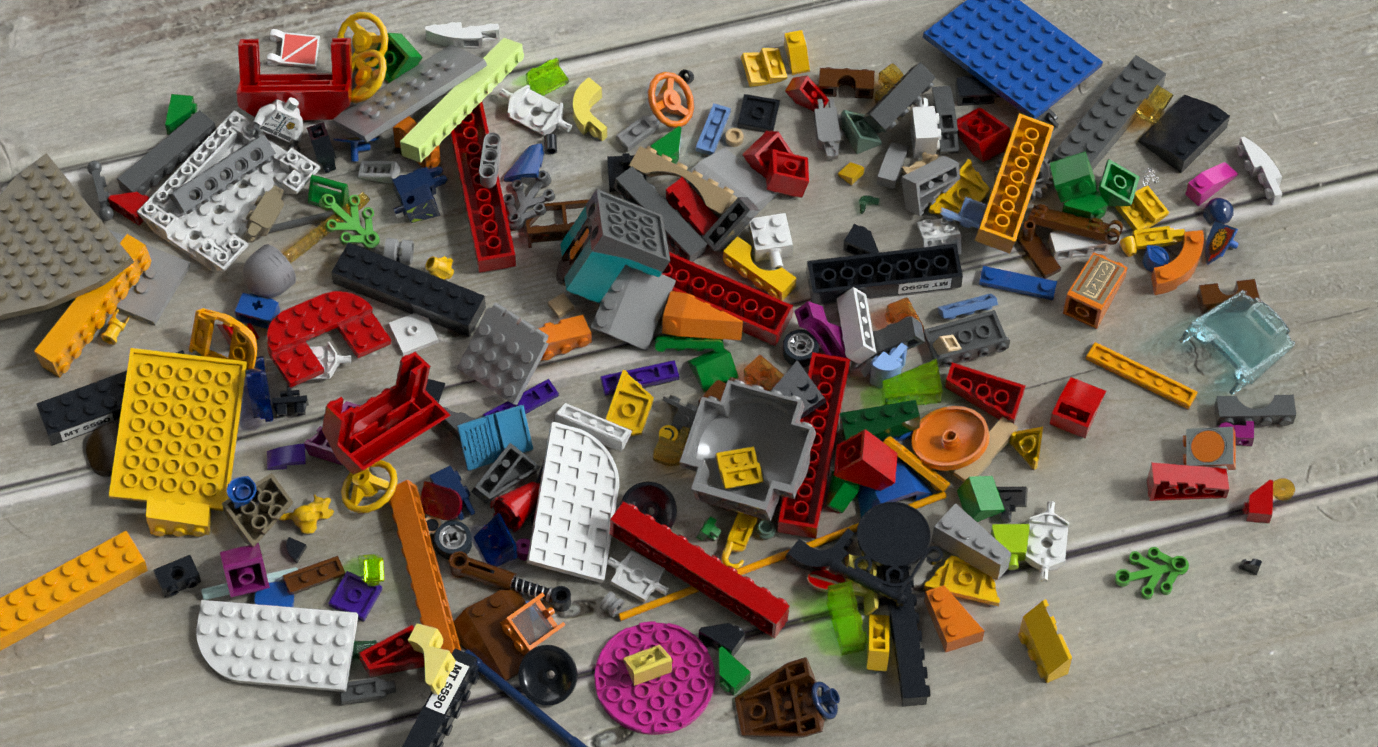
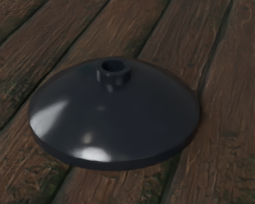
[620,481,677,529]
[518,645,578,706]

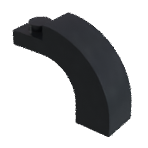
[785,528,854,571]

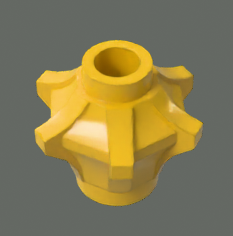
[425,256,454,280]

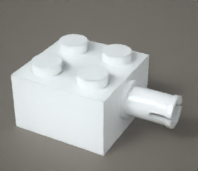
[910,98,941,158]
[748,213,793,270]

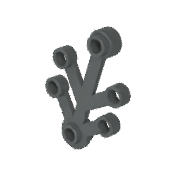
[503,170,555,230]

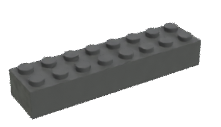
[1052,55,1166,171]

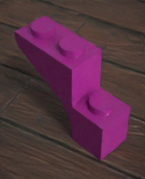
[794,301,851,361]

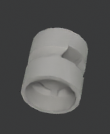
[384,238,414,265]

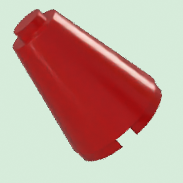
[490,482,540,532]

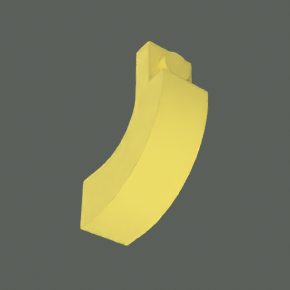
[573,77,607,141]

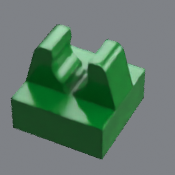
[696,516,721,542]

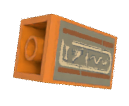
[1063,252,1128,329]

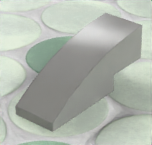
[877,142,910,189]

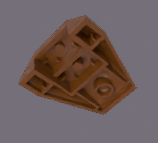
[454,590,537,681]
[735,657,825,738]

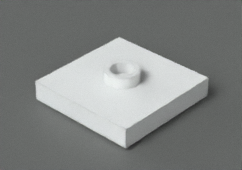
[389,313,439,356]

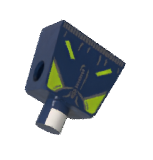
[393,183,440,223]

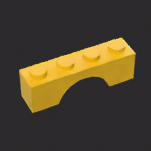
[723,236,796,301]

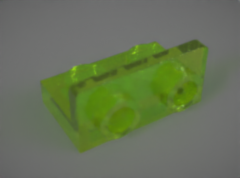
[526,58,569,96]

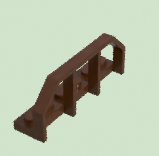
[526,199,590,248]

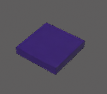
[328,571,383,622]

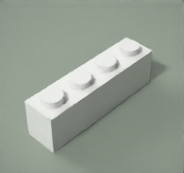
[837,287,876,365]

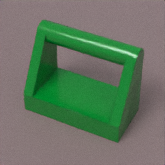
[308,174,350,211]

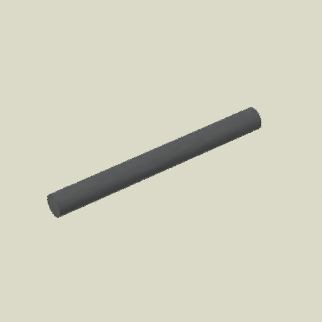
[269,211,339,233]

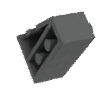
[471,443,540,504]

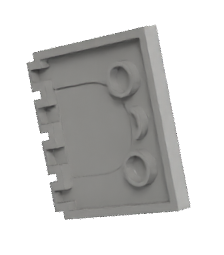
[457,303,549,405]

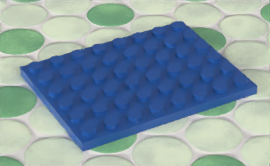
[922,0,1103,119]

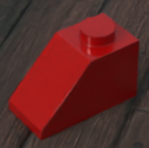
[785,75,829,111]
[108,192,150,226]
[1243,480,1273,523]

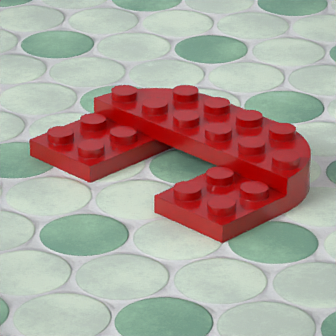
[267,291,391,388]

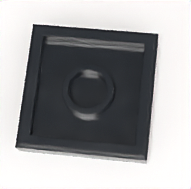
[737,94,780,132]

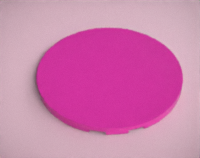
[594,621,715,735]

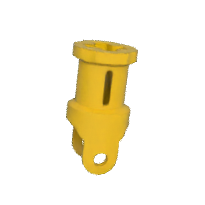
[100,309,129,345]

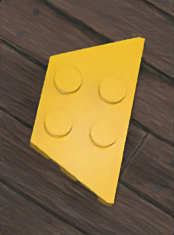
[928,159,990,215]
[605,370,654,436]
[924,555,1000,607]

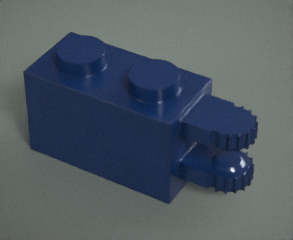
[392,166,448,205]
[430,465,475,521]

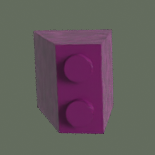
[220,543,270,597]

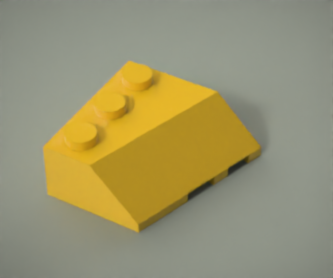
[1018,599,1072,683]

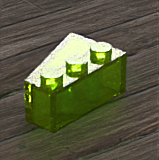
[881,359,943,405]
[826,581,868,656]

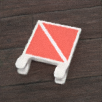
[267,29,320,68]

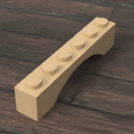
[629,146,737,215]

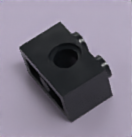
[153,555,201,598]

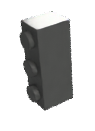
[702,197,760,251]
[870,316,925,359]

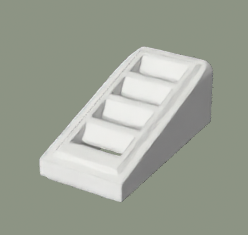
[358,161,400,184]

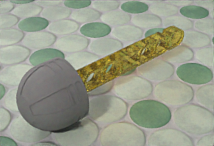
[243,192,370,298]

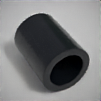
[544,134,557,155]

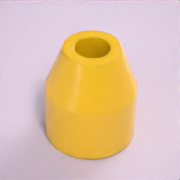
[1120,236,1137,257]

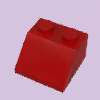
[742,131,793,178]
[766,149,809,198]

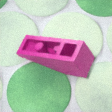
[1185,162,1238,207]

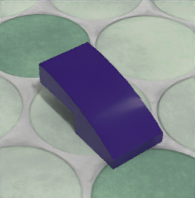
[267,444,306,470]

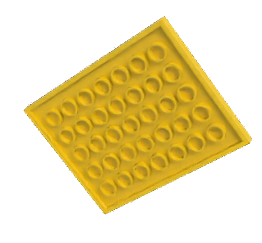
[109,348,247,511]

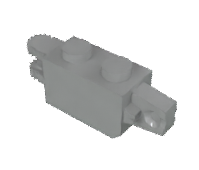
[814,98,844,160]

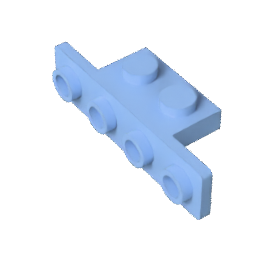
[940,197,987,231]

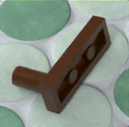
[1016,220,1061,279]

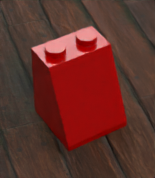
[834,429,898,491]

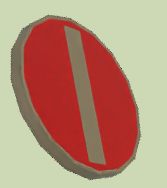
[806,570,846,594]

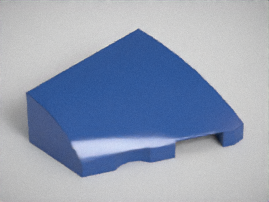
[504,144,544,182]

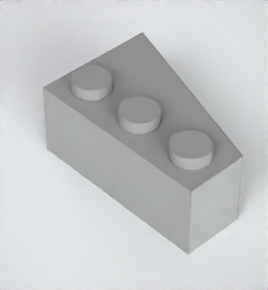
[902,156,960,216]

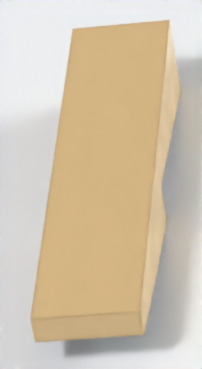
[953,417,1018,482]

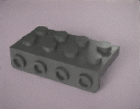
[923,310,1010,368]

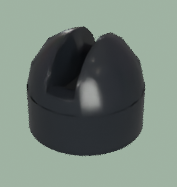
[678,69,694,84]

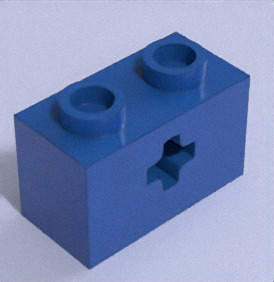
[235,293,280,329]

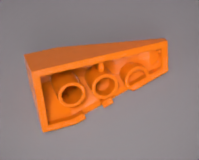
[662,291,743,340]

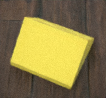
[623,645,672,686]

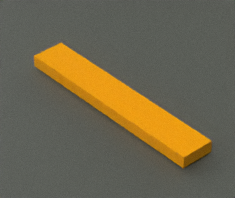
[1086,342,1198,410]

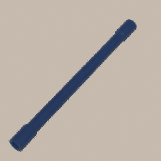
[465,649,588,747]

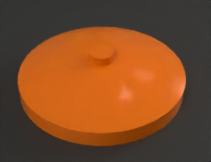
[912,406,990,471]

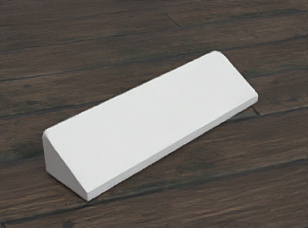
[555,403,632,452]

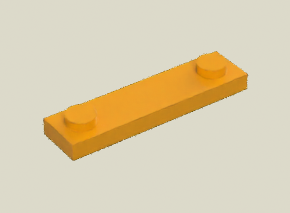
[883,436,950,492]

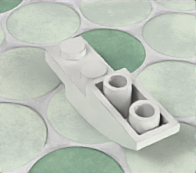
[425,22,500,49]
[1237,137,1282,206]

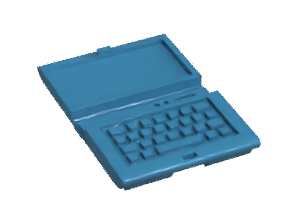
[457,405,533,471]

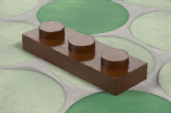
[282,556,345,595]

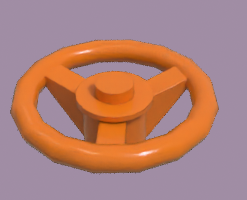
[647,72,694,128]

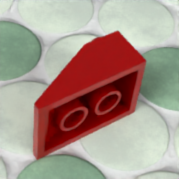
[957,107,1011,162]

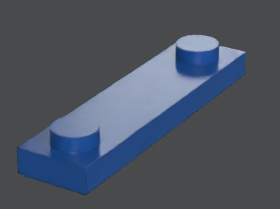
[979,266,1057,300]

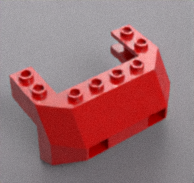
[236,38,352,120]
[322,352,451,475]

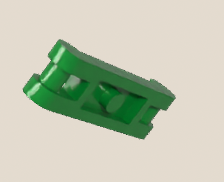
[655,335,724,352]

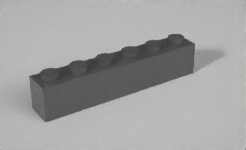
[117,110,216,195]
[614,166,707,262]

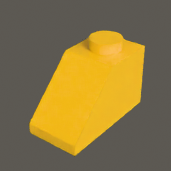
[784,30,810,75]

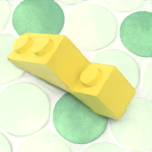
[408,623,456,695]

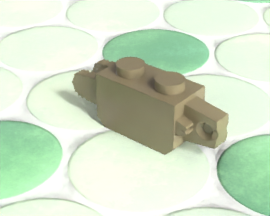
[244,185,284,243]

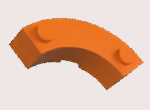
[1151,230,1204,295]

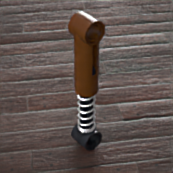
[449,551,571,612]

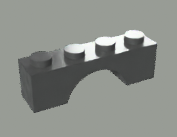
[1214,395,1296,426]

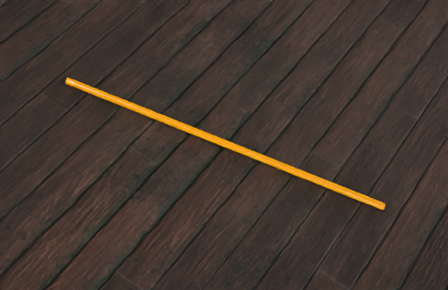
[618,491,946,621]

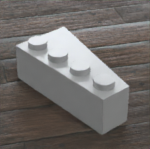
[931,503,1011,580]

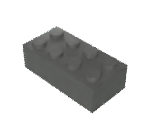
[862,62,936,134]

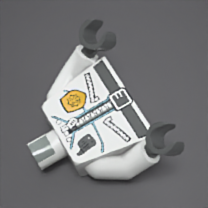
[247,97,303,153]

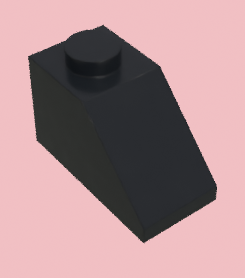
[843,224,879,255]
[699,623,745,656]

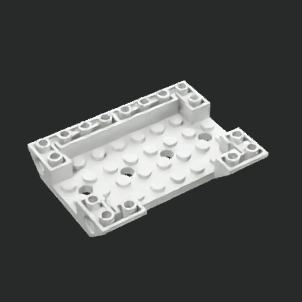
[137,110,321,272]

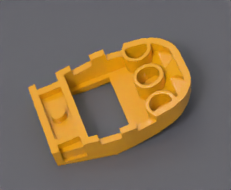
[189,308,257,377]

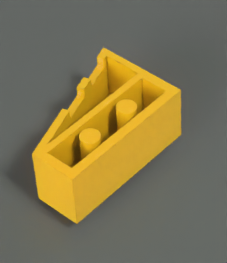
[146,496,211,537]

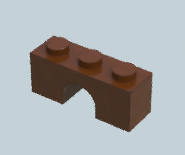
[819,67,875,99]
[1197,279,1260,315]

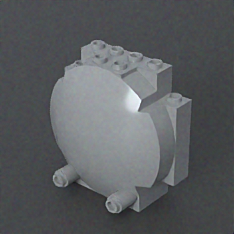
[680,380,816,521]

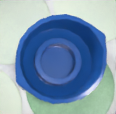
[1142,245,1171,273]
[227,476,256,508]

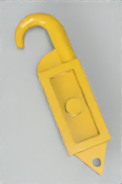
[721,512,758,569]

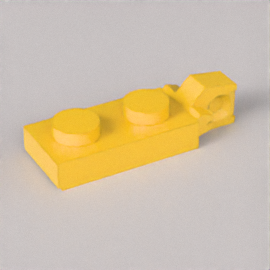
[1132,226,1185,250]

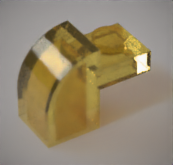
[874,63,904,104]
[1135,85,1174,125]
[653,426,690,466]

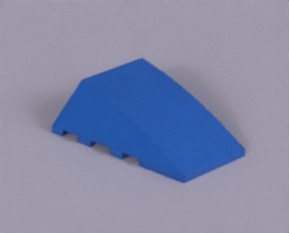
[857,456,933,518]

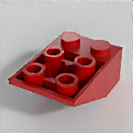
[1050,377,1106,438]

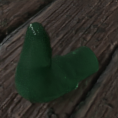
[859,195,880,214]

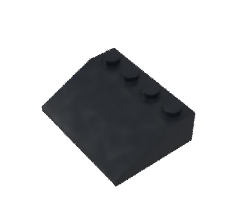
[1138,94,1230,173]

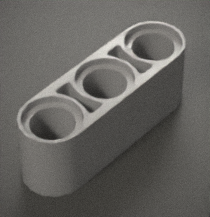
[479,132,502,188]

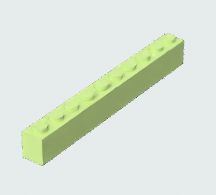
[400,38,524,163]

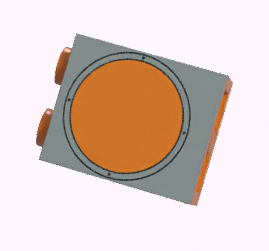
[1183,427,1236,470]

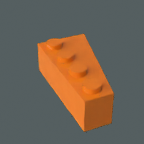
[535,315,592,361]

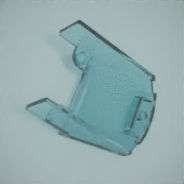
[1179,290,1295,395]

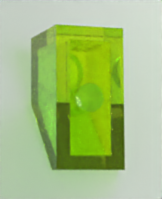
[358,554,384,586]

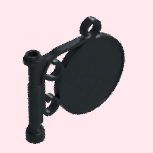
[828,502,943,608]

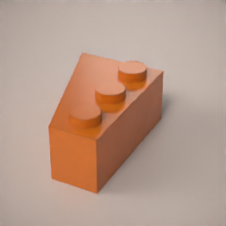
[924,585,985,653]

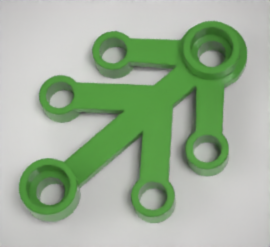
[319,194,380,249]
[1115,547,1189,600]

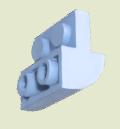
[870,343,907,389]

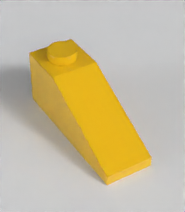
[867,614,889,671]

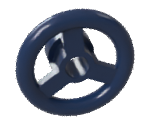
[811,681,840,720]

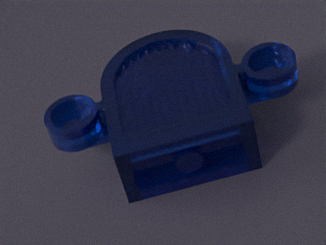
[245,356,273,423]

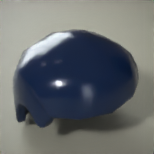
[1203,198,1234,224]

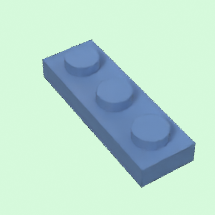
[696,103,731,155]
[938,293,998,320]

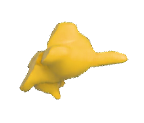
[279,494,334,534]

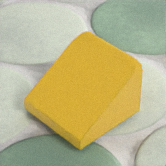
[838,162,864,186]

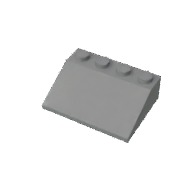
[688,148,779,213]
[591,265,676,351]

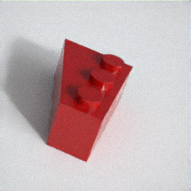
[666,177,719,236]
[359,625,425,677]

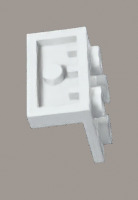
[917,218,961,254]

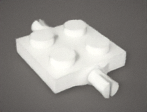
[607,551,669,603]

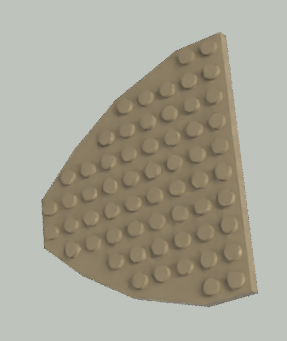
[0,153,134,320]

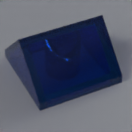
[473,513,518,567]

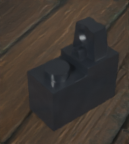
[306,122,336,173]

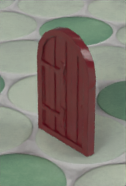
[420,481,462,521]

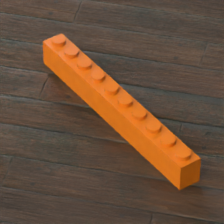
[388,479,461,654]

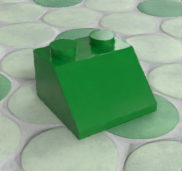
[369,33,423,83]
[1050,151,1098,203]

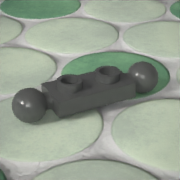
[87,160,114,221]

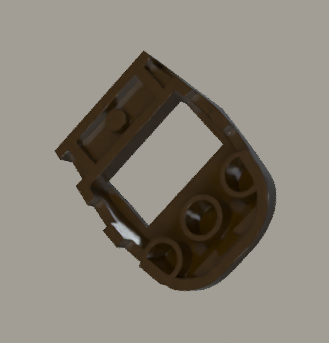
[86,419,120,477]

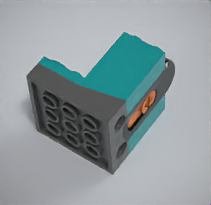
[556,189,670,303]

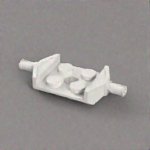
[499,85,572,136]

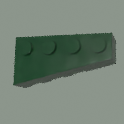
[840,400,920,442]

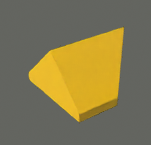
[1009,426,1043,470]

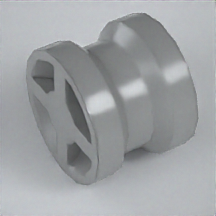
[600,592,624,617]

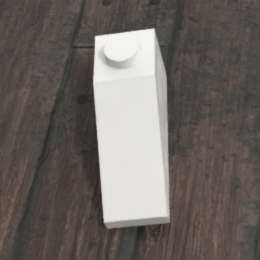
[1048,230,1110,261]

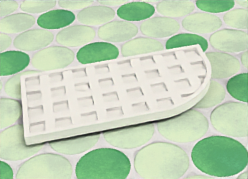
[527,421,619,583]
[196,600,358,692]

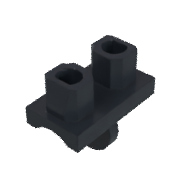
[272,385,309,417]

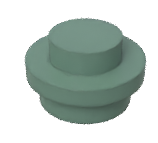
[756,520,776,539]

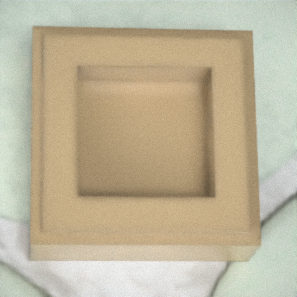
[548,293,574,318]

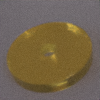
[1273,478,1295,501]

